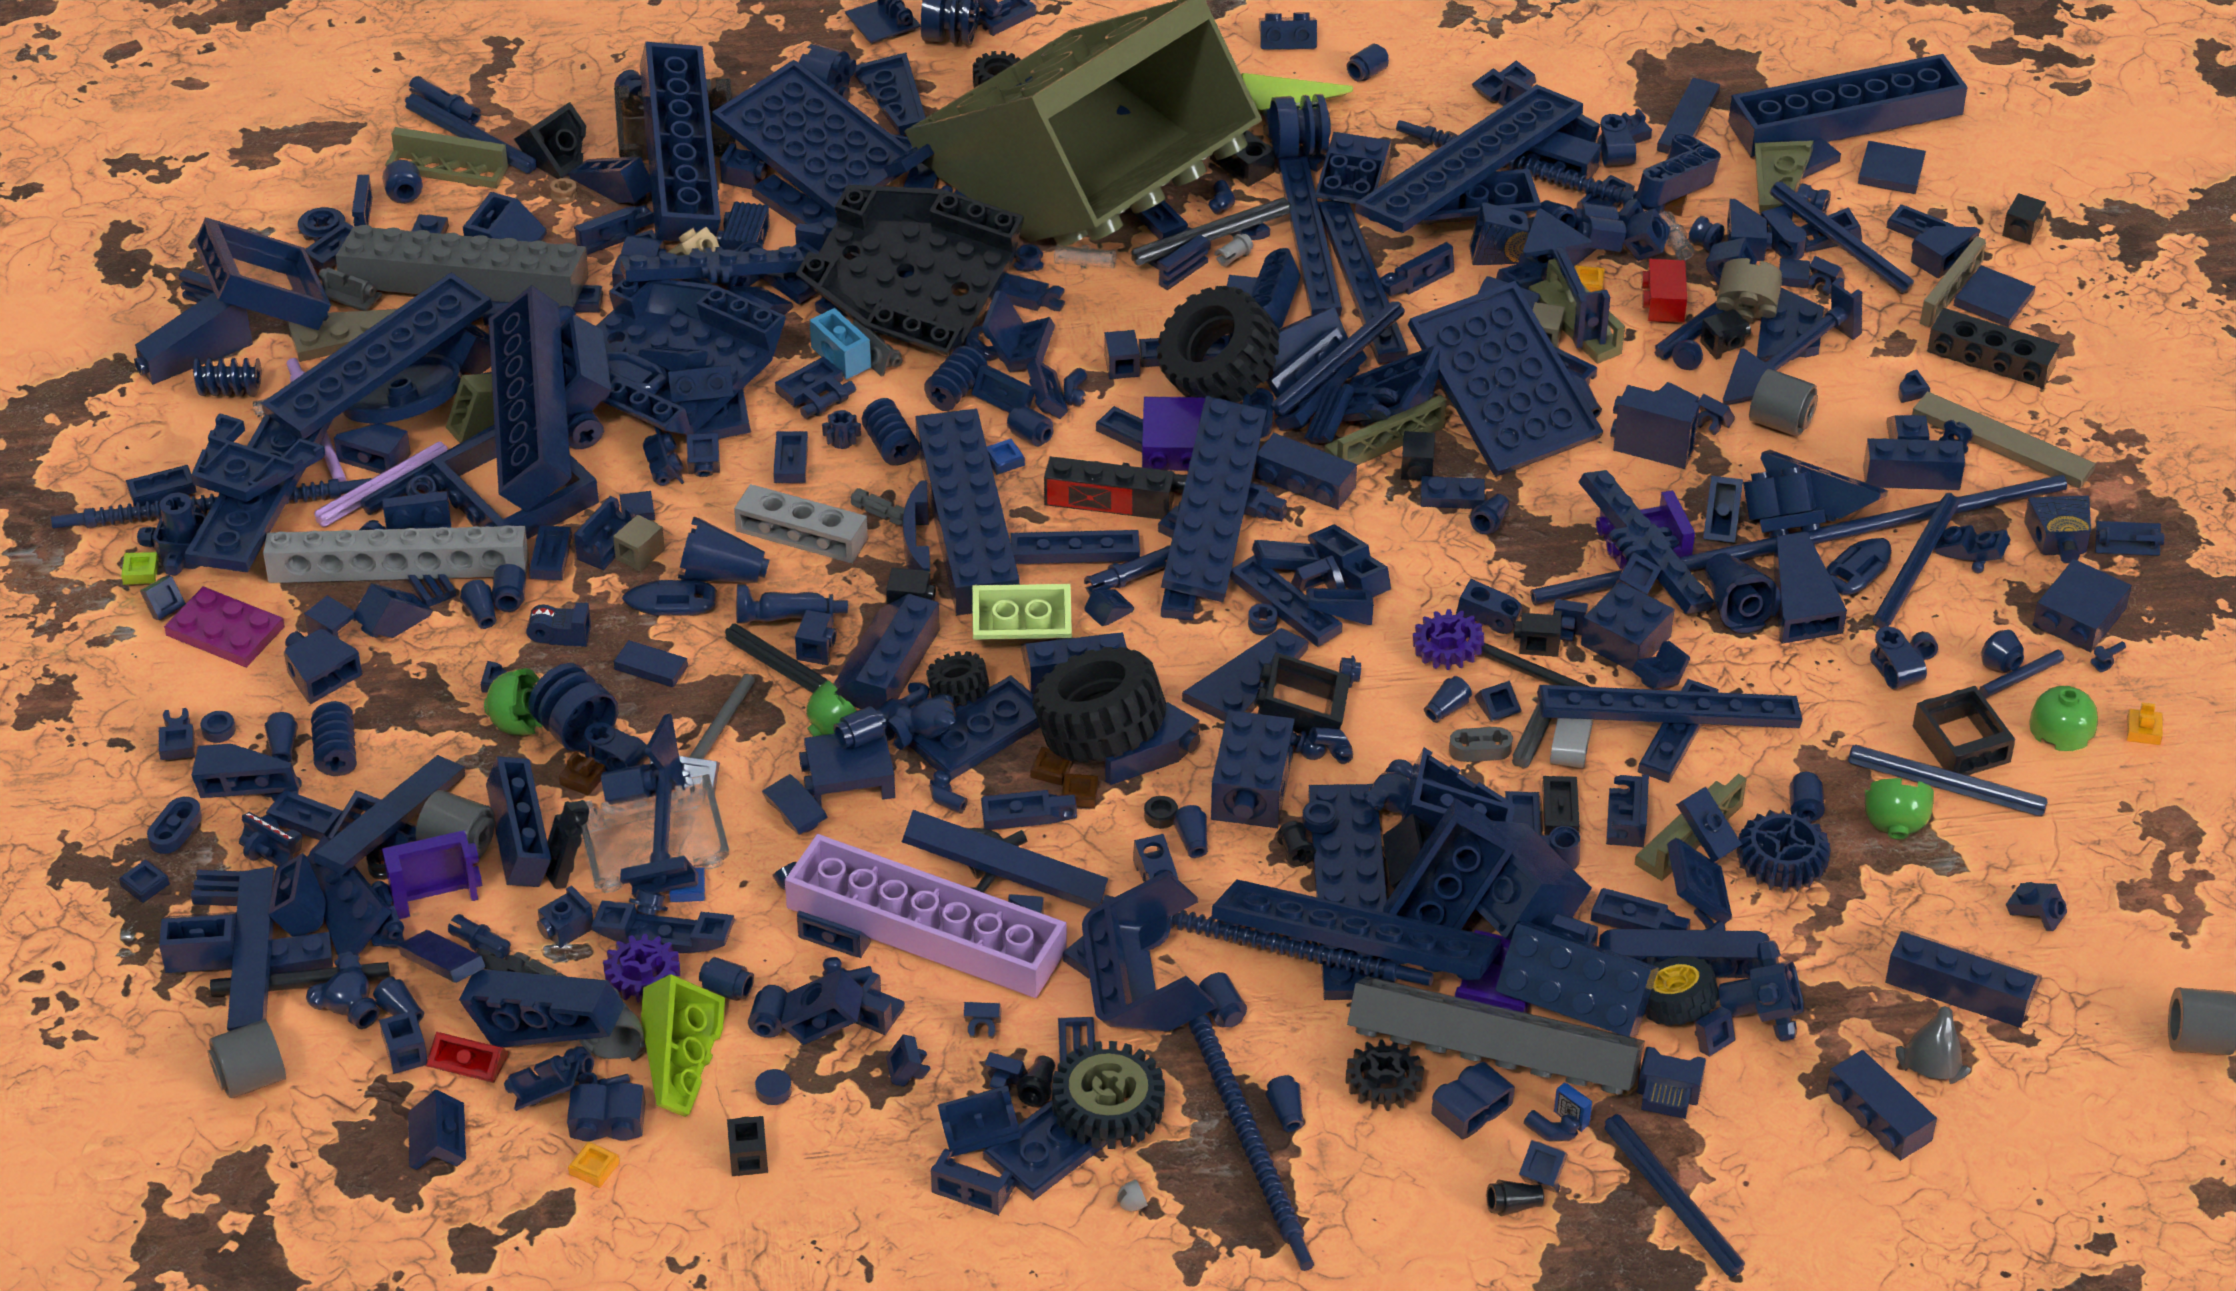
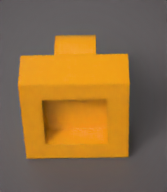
[2127,702,2163,745]

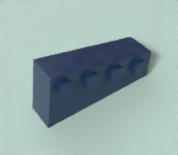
[459,969,625,1048]

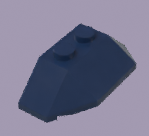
[1349,345,1440,426]
[1760,450,1888,521]

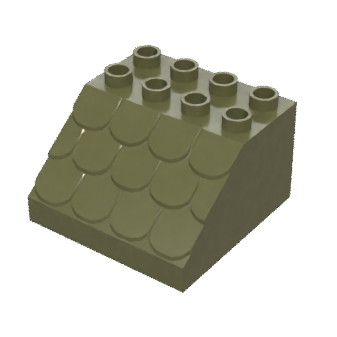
[905,0,1262,248]

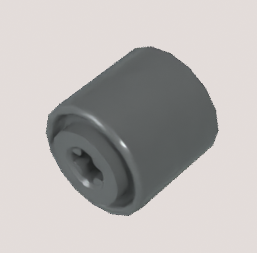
[1749,368,1818,437]
[416,790,495,860]
[2168,987,2236,1055]
[207,1019,286,1098]

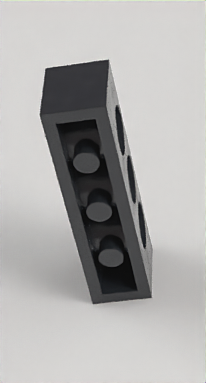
[1927,308,2060,389]

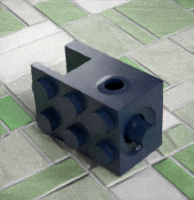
[1211,710,1295,829]

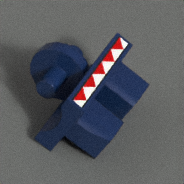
[239,812,303,867]

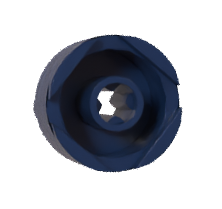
[798,44,856,101]

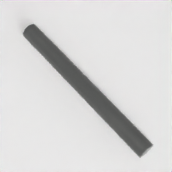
[689,674,755,759]

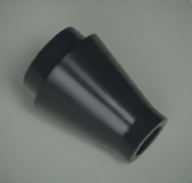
[1017,1055,1056,1107]
[1486,1179,1544,1216]

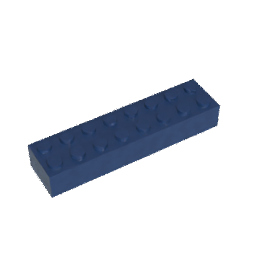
[640,41,721,241]
[1728,54,1968,157]
[489,285,571,512]
[915,408,1020,616]

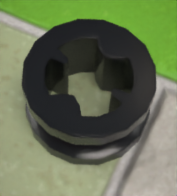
[366,845,390,880]

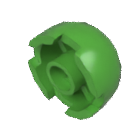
[484,668,543,736]
[806,680,857,736]
[2029,686,2098,751]
[1864,778,1934,839]

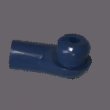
[1309,727,1354,764]
[929,770,968,814]
[822,957,873,986]

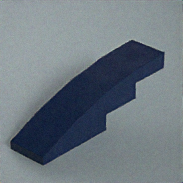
[1496,248,1597,290]

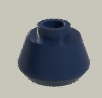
[1981,629,2024,672]

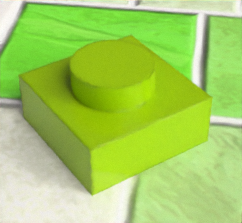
[121,552,159,585]

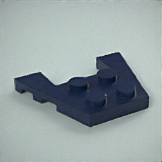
[191,413,325,502]

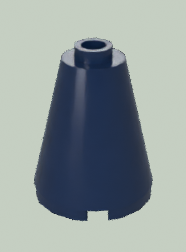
[678,517,769,583]
[1705,553,1781,633]

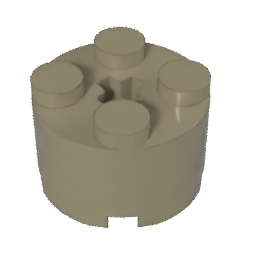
[1716,258,1782,323]

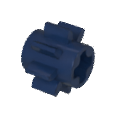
[822,410,861,449]

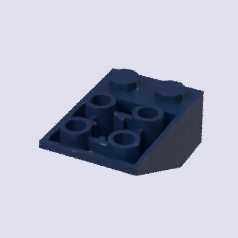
[1315,132,1391,204]

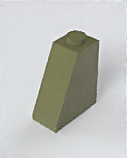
[446,374,495,443]

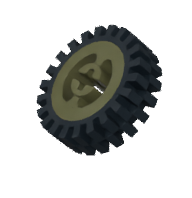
[1052,1041,1165,1149]

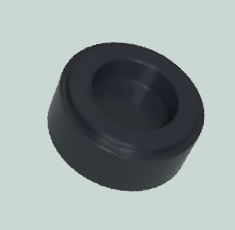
[1144,796,1178,829]

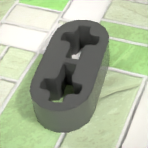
[1449,727,1513,762]

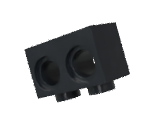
[1210,130,1275,187]

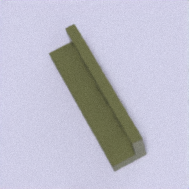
[385,127,508,189]
[1529,258,1625,364]
[1324,395,1446,465]
[1634,773,1747,881]

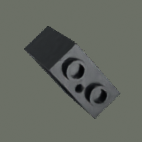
[1254,652,1351,736]
[1913,686,2016,775]

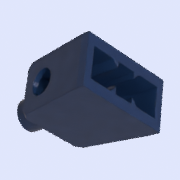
[284,629,362,705]

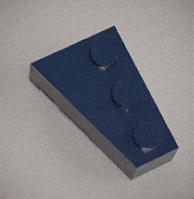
[1401,747,1516,828]

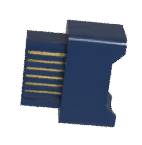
[1637,1047,1706,1119]

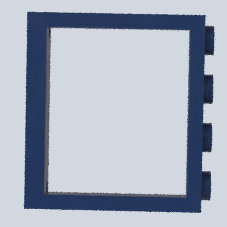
[193,217,331,330]
[431,429,599,539]

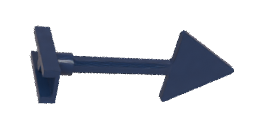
[1522,209,1611,348]
[1723,277,1862,405]
[620,713,698,898]

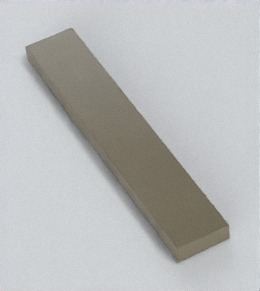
[1912,391,2096,489]

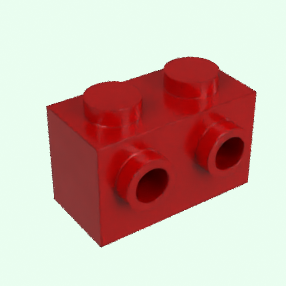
[1641,259,1687,322]

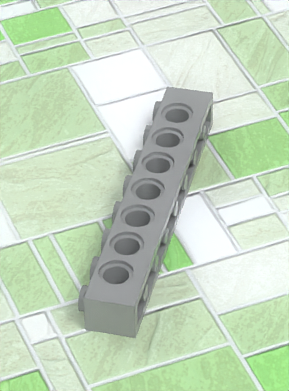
[263,525,529,583]

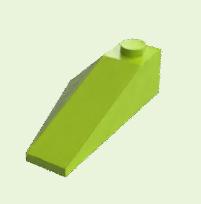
[1241,73,1353,114]
[641,974,725,1117]

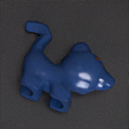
[876,682,956,750]

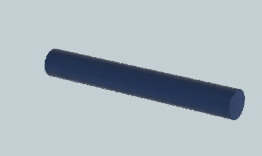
[1979,649,2064,698]

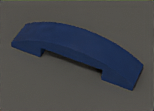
[903,480,931,583]
[591,900,735,953]

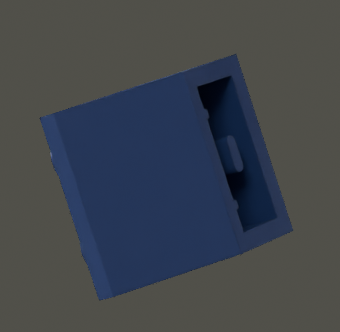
[463,192,547,242]
[159,912,237,973]

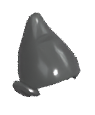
[579,987,646,1061]
[1895,1006,1971,1084]

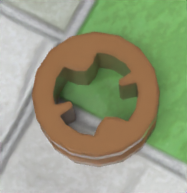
[550,178,577,204]

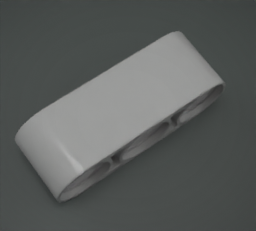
[1550,718,1594,769]

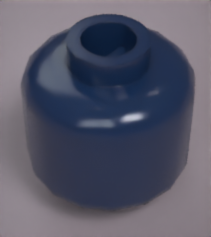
[382,160,423,204]

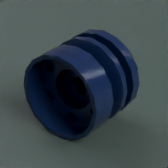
[921,0,980,45]
[1269,94,1331,159]
[528,663,619,752]

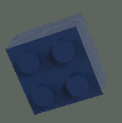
[1581,581,1675,671]

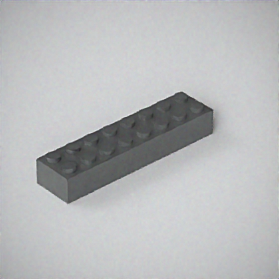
[336,225,588,308]
[1347,976,1645,1094]

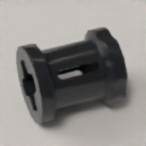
[1276,821,1316,867]

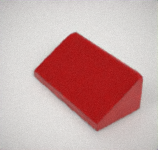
[426,1032,509,1083]

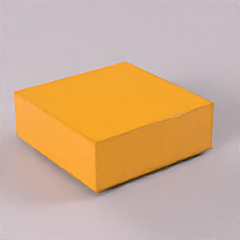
[1575,265,1605,292]
[568,1141,620,1188]

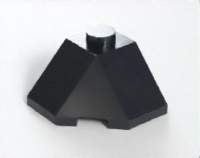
[514,102,586,179]

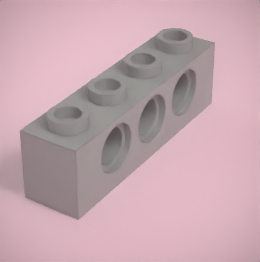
[734,484,868,564]

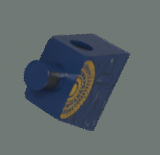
[1469,202,1530,265]
[2024,496,2091,563]

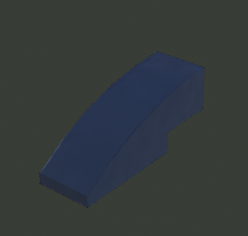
[1308,524,1391,597]

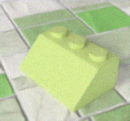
[972,584,1072,640]

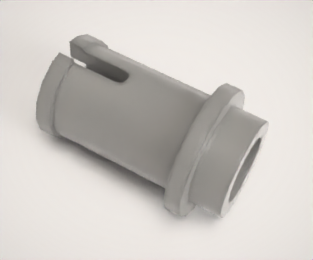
[1215,234,1253,267]

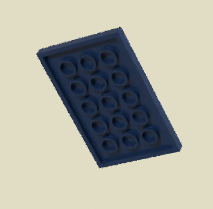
[711,60,911,217]
[1407,281,1604,477]

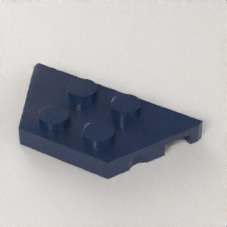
[1756,287,1824,362]

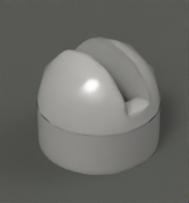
[1117,1179,1148,1212]

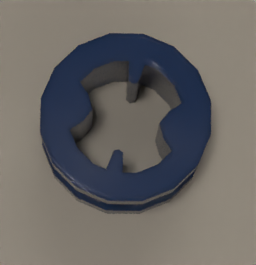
[1248,603,1278,635]

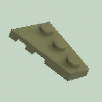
[1755,140,1814,213]

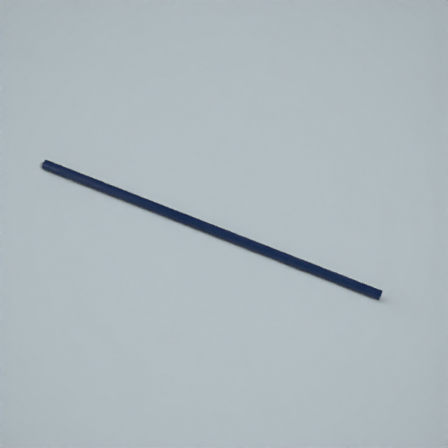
[1530,475,2067,605]

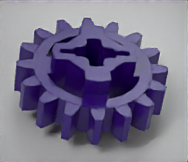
[1413,609,1484,670]
[603,934,681,1003]

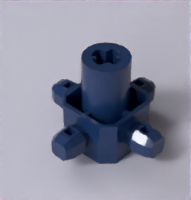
[137,493,206,576]
[1718,940,1804,1041]

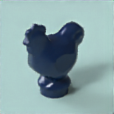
[1363,759,1413,816]
[306,951,380,1029]

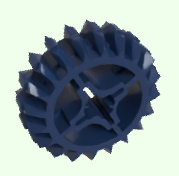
[1736,809,1831,893]

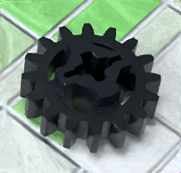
[1345,1039,1424,1111]

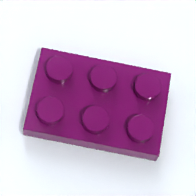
[164,586,285,668]

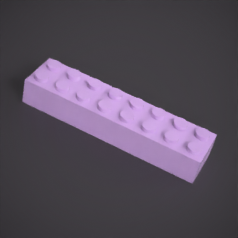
[785,834,1067,998]

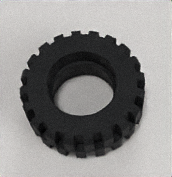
[1157,286,1280,403]
[1032,647,1167,763]

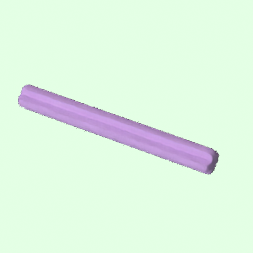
[314,442,448,527]

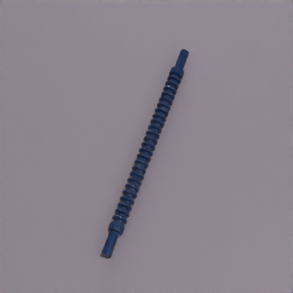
[1396,120,1665,215]
[51,478,372,529]
[1102,895,1434,987]
[1189,1014,1314,1271]

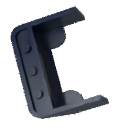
[1082,870,1217,1032]

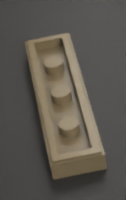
[1920,236,1986,327]

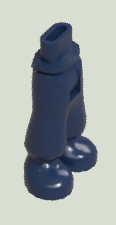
[736,584,848,623]

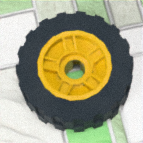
[1644,956,1719,1026]

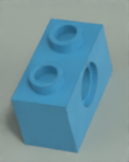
[809,308,871,380]

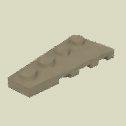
[287,309,397,362]

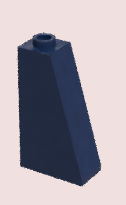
[134,292,253,385]
[1773,531,1847,644]

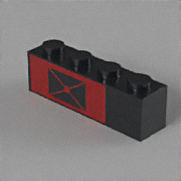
[1044,456,1174,520]

